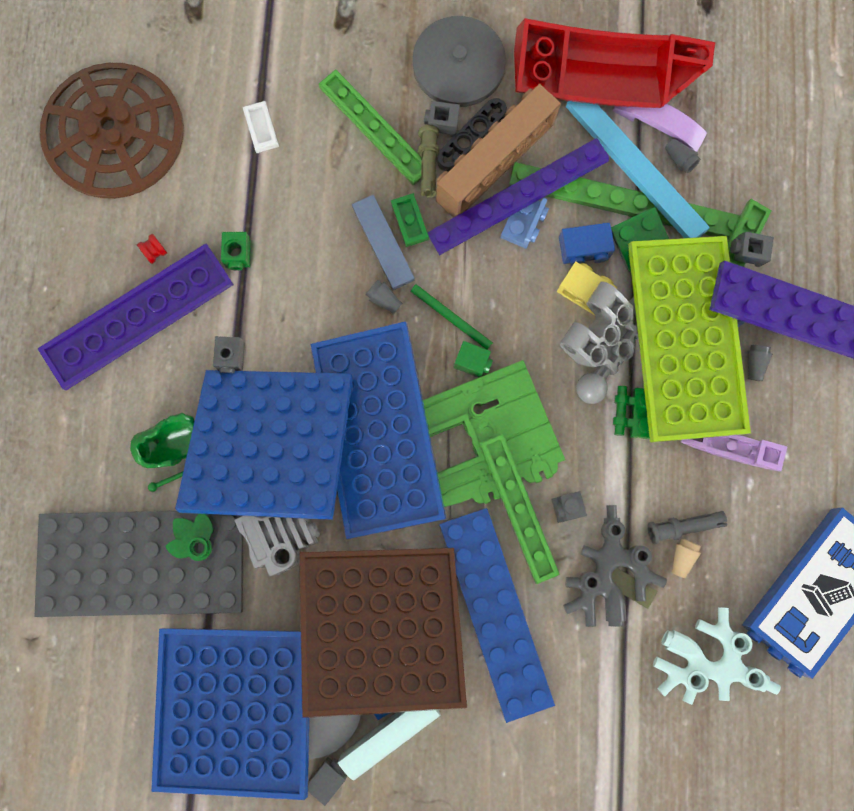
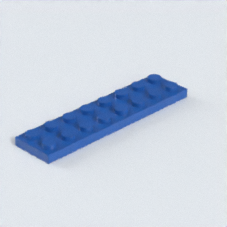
[439,508,555,723]

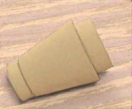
[671,538,701,578]

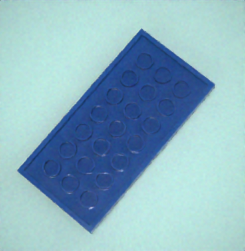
[311,321,446,539]

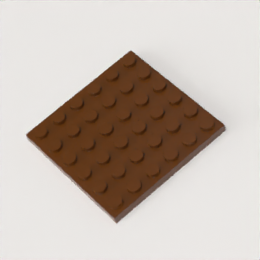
[299,548,467,718]

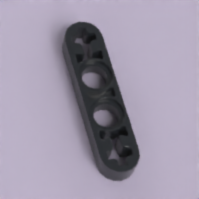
[437,98,507,172]

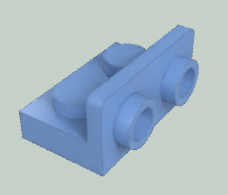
[500,197,549,249]

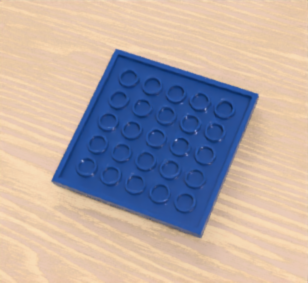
[175,370,353,520]
[151,628,310,800]

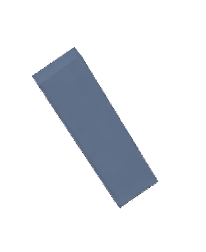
[352,195,415,290]

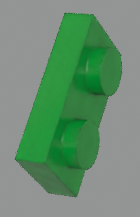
[391,193,429,247]

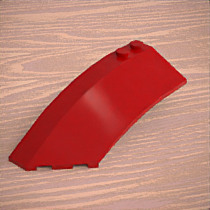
[514,18,715,108]

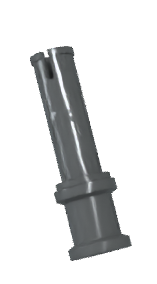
[648,511,727,544]

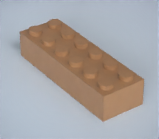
[436,84,561,218]

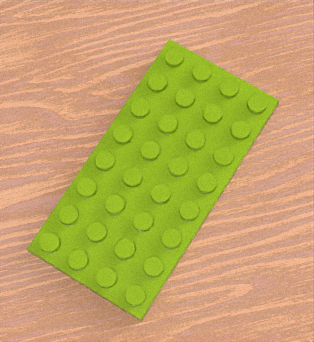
[628,236,751,443]

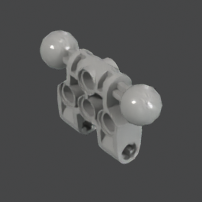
[560,282,639,404]

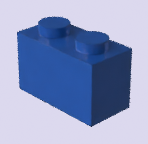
[559,223,615,266]

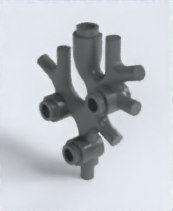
[563,505,667,627]

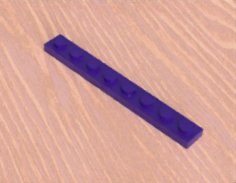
[427,138,609,256]

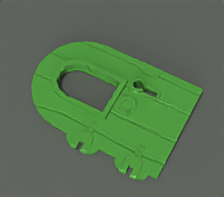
[423,360,565,507]

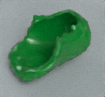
[130,413,195,469]

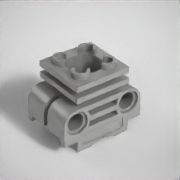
[235,516,320,576]

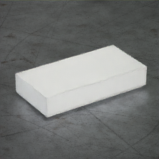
[243,101,279,153]

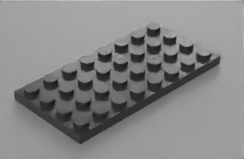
[34,511,243,617]

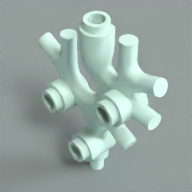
[653,607,781,705]

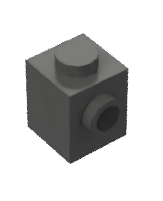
[213,336,245,373]

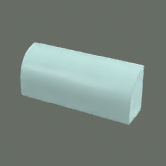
[338,710,441,780]

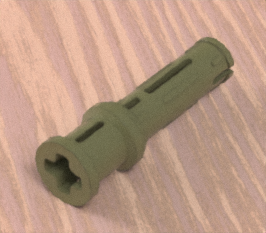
[418,125,439,198]

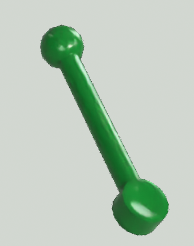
[148,471,183,492]

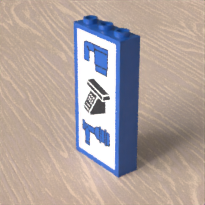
[742,507,854,679]

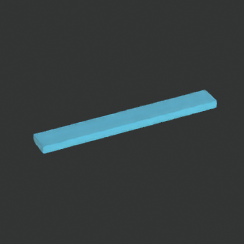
[566,101,710,238]

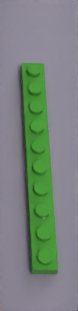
[509,162,740,240]

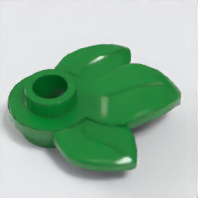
[165,514,213,561]

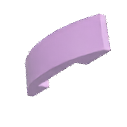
[613,104,707,152]
[681,435,787,471]

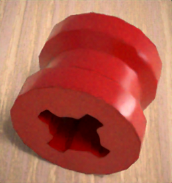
[136,233,167,264]

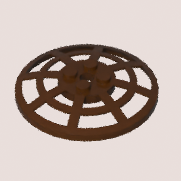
[40,62,184,199]

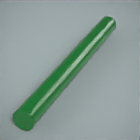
[410,284,493,350]

